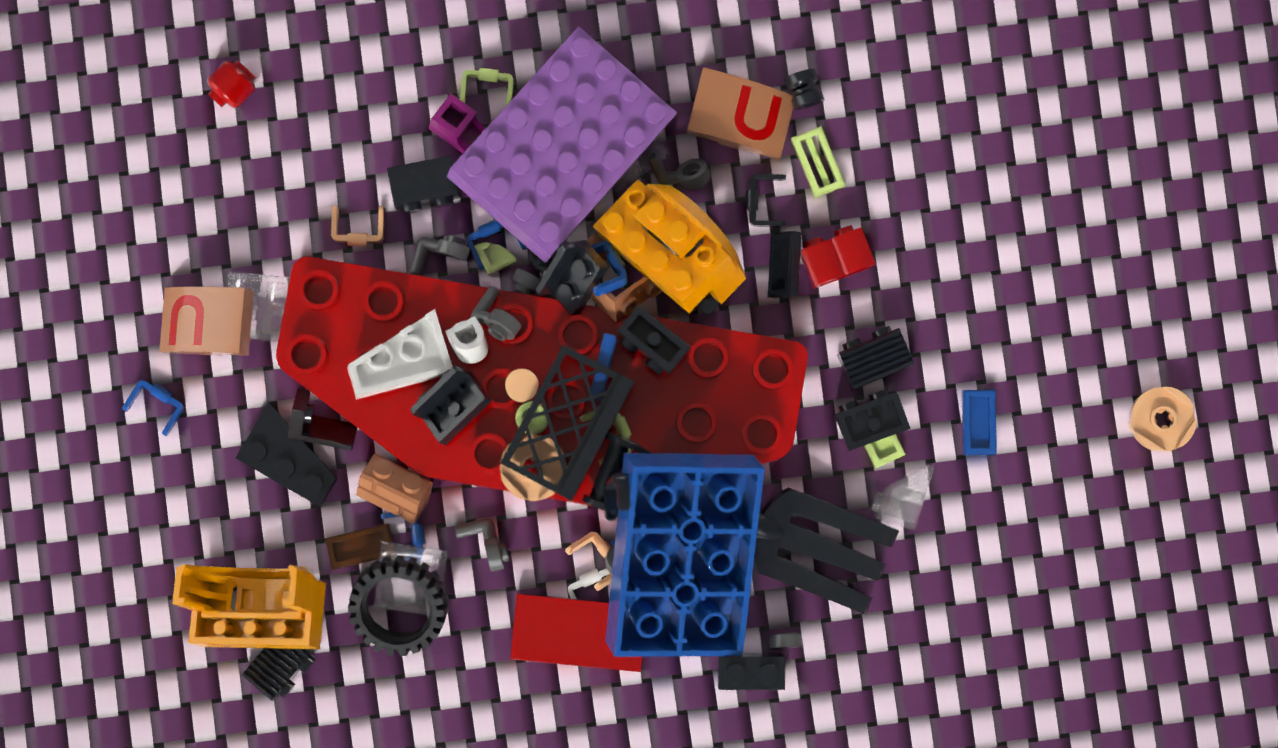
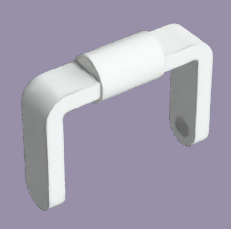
[568,568,610,599]

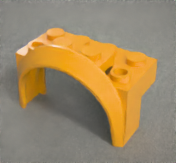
[592,179,746,313]
[172,564,326,649]

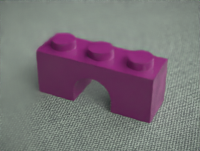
[428,93,486,154]

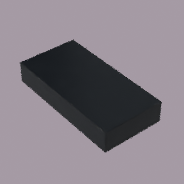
[768,231,801,299]

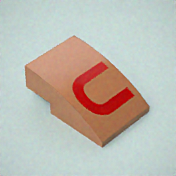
[687,67,793,159]
[159,287,254,356]

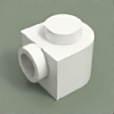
[446,316,489,364]

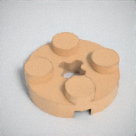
[1129,387,1197,452]
[500,434,567,501]

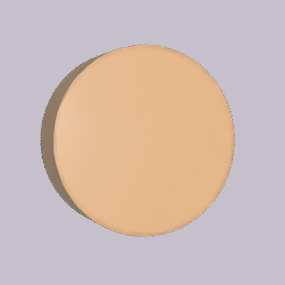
[505,369,539,403]

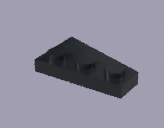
[236,402,337,507]

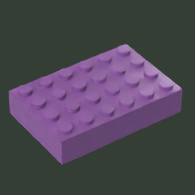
[447,26,677,263]

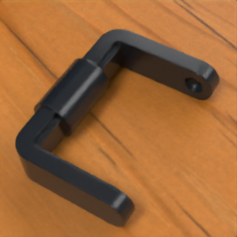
[746,174,786,227]
[603,472,630,522]

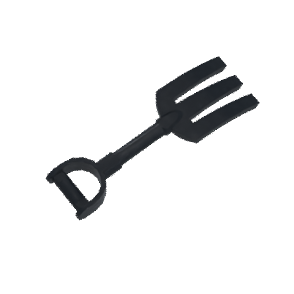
[582,432,899,614]

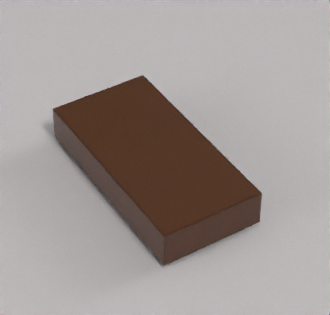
[325,523,397,570]

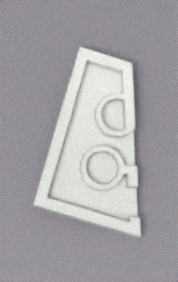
[347,309,453,399]

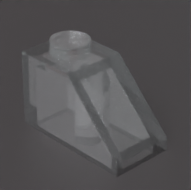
[871,466,934,531]

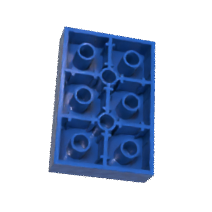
[605,453,765,657]

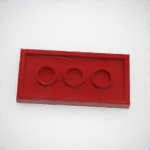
[510,593,642,672]

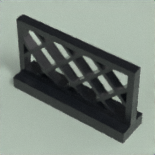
[500,345,634,501]

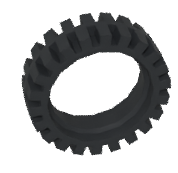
[348,555,448,656]

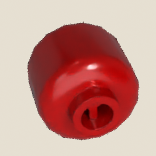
[207,60,256,108]

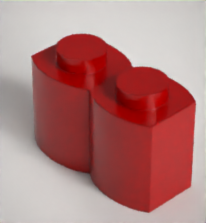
[800,225,876,289]

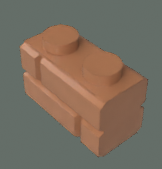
[356,453,433,524]

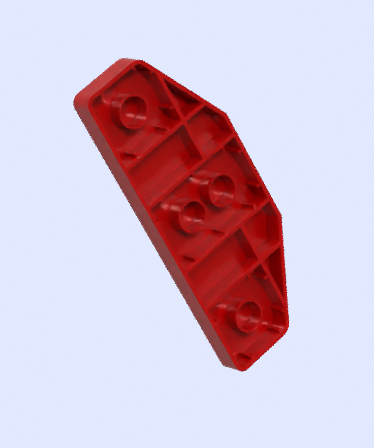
[276,256,808,507]

